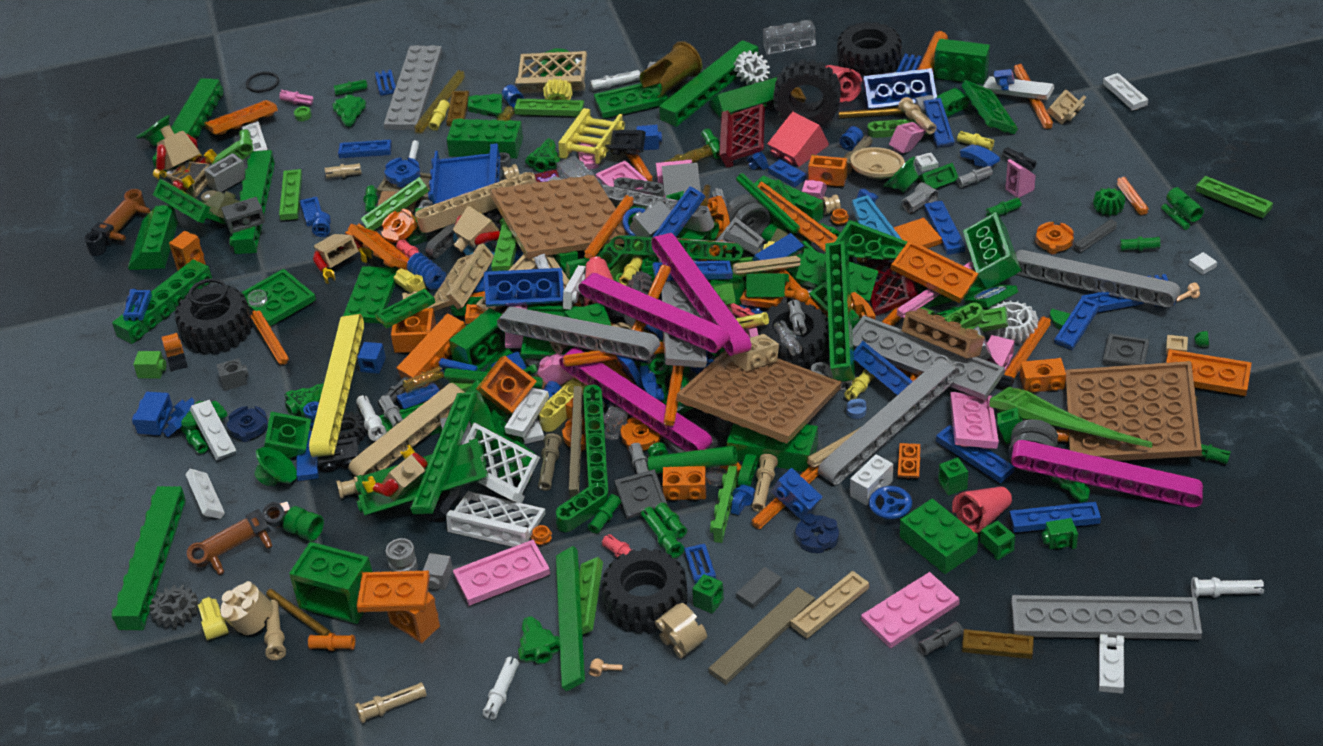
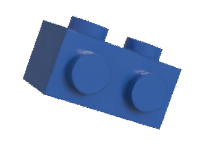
[132,392,173,435]
[771,468,823,520]

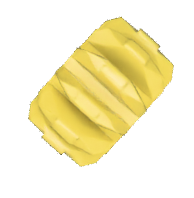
[543,78,573,100]

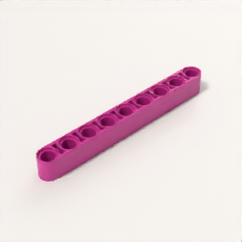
[651,233,751,356]
[578,273,730,353]
[559,347,713,452]
[1011,440,1203,508]

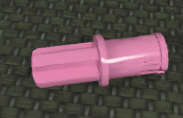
[279,90,313,105]

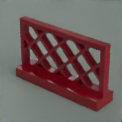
[720,104,765,168]
[864,259,919,316]

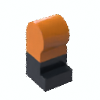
[162,333,188,372]

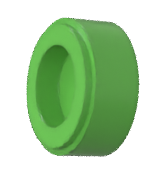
[294,106,312,121]

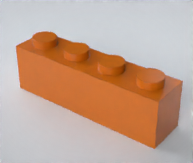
[396,313,466,388]

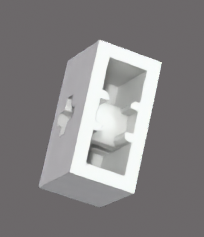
[850,455,893,506]

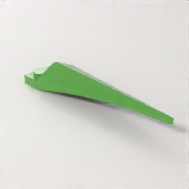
[989,387,1153,448]

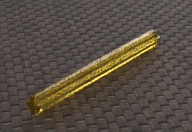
[414,70,465,133]

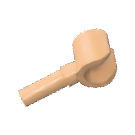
[1176,283,1200,302]
[589,659,622,677]

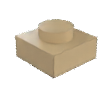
[1166,335,1188,354]

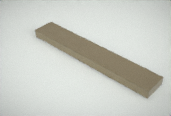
[569,386,583,499]
[709,587,815,685]

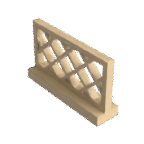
[515,51,587,93]
[427,244,494,311]

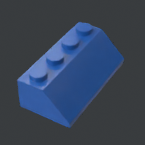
[862,68,937,110]
[484,268,564,307]

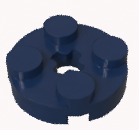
[227,406,268,442]
[795,514,839,553]

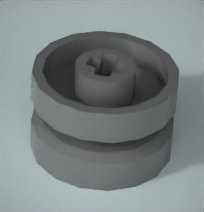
[726,194,771,236]
[1008,419,1058,473]

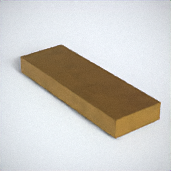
[446,91,470,126]
[962,629,1034,659]

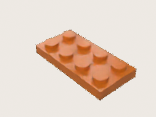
[204,100,278,135]
[348,223,409,270]
[891,240,978,303]
[1166,349,1252,396]

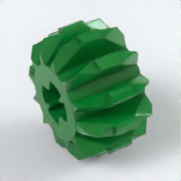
[1093,187,1125,217]

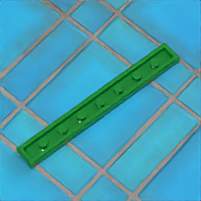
[411,392,478,514]
[556,546,585,691]

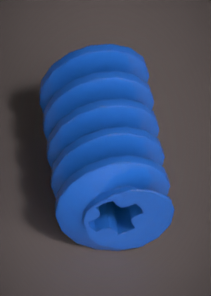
[407,252,446,290]

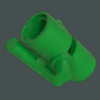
[1161,187,1204,230]

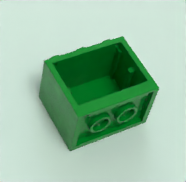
[289,542,372,624]

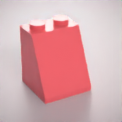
[767,112,829,167]

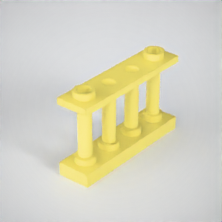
[558,108,625,164]

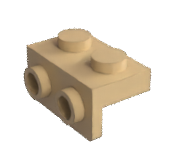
[1046,90,1086,125]

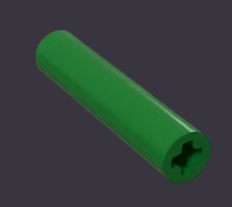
[648,446,738,474]

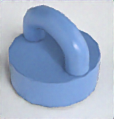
[846,399,866,419]

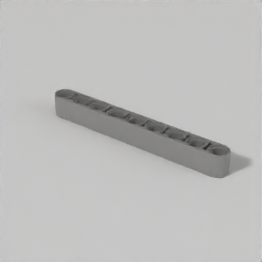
[600,184,714,232]
[1015,250,1180,307]
[497,307,660,360]
[818,358,960,485]

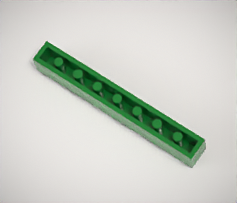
[659,40,758,127]
[152,78,223,173]
[230,150,275,254]
[825,241,855,382]
[112,486,186,630]

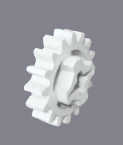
[734,50,770,85]

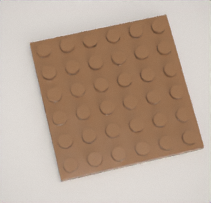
[490,175,629,258]
[676,351,842,443]
[1066,361,1202,461]

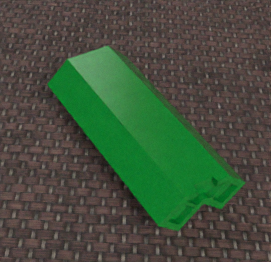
[355,438,489,516]

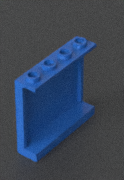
[428,143,501,205]

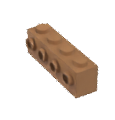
[901,308,985,358]

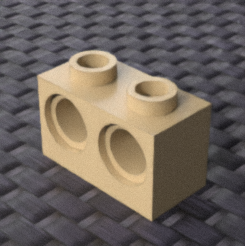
[731,334,779,371]

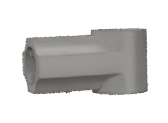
[902,182,939,214]

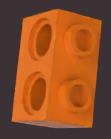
[663,466,706,500]

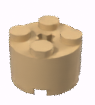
[221,581,273,635]
[655,603,707,658]

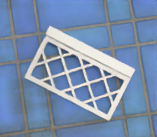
[464,423,540,503]
[446,491,546,547]

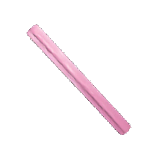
[896,262,975,318]

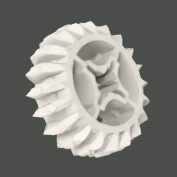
[986,300,1038,345]

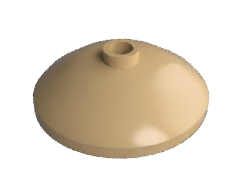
[850,147,905,179]

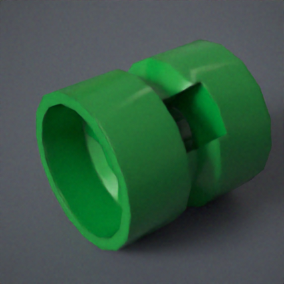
[283,506,324,541]

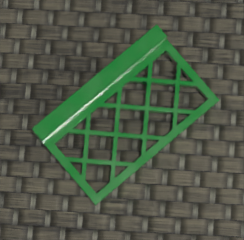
[153,179,226,224]

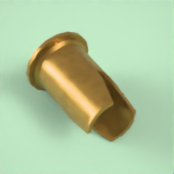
[639,41,702,97]

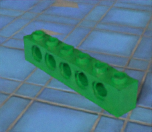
[112,259,212,344]

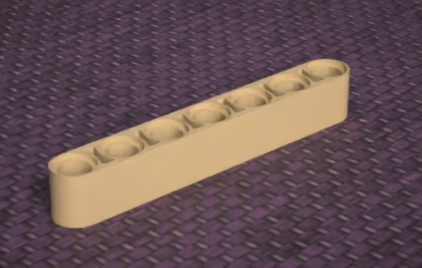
[415,172,536,233]
[348,383,465,477]

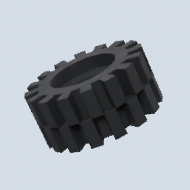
[338,412,366,445]

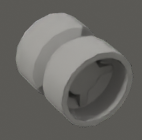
[386,538,418,572]

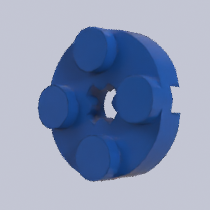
[384,157,421,187]

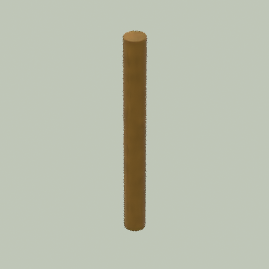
[838,108,906,118]
[700,184,711,206]
[266,589,331,635]

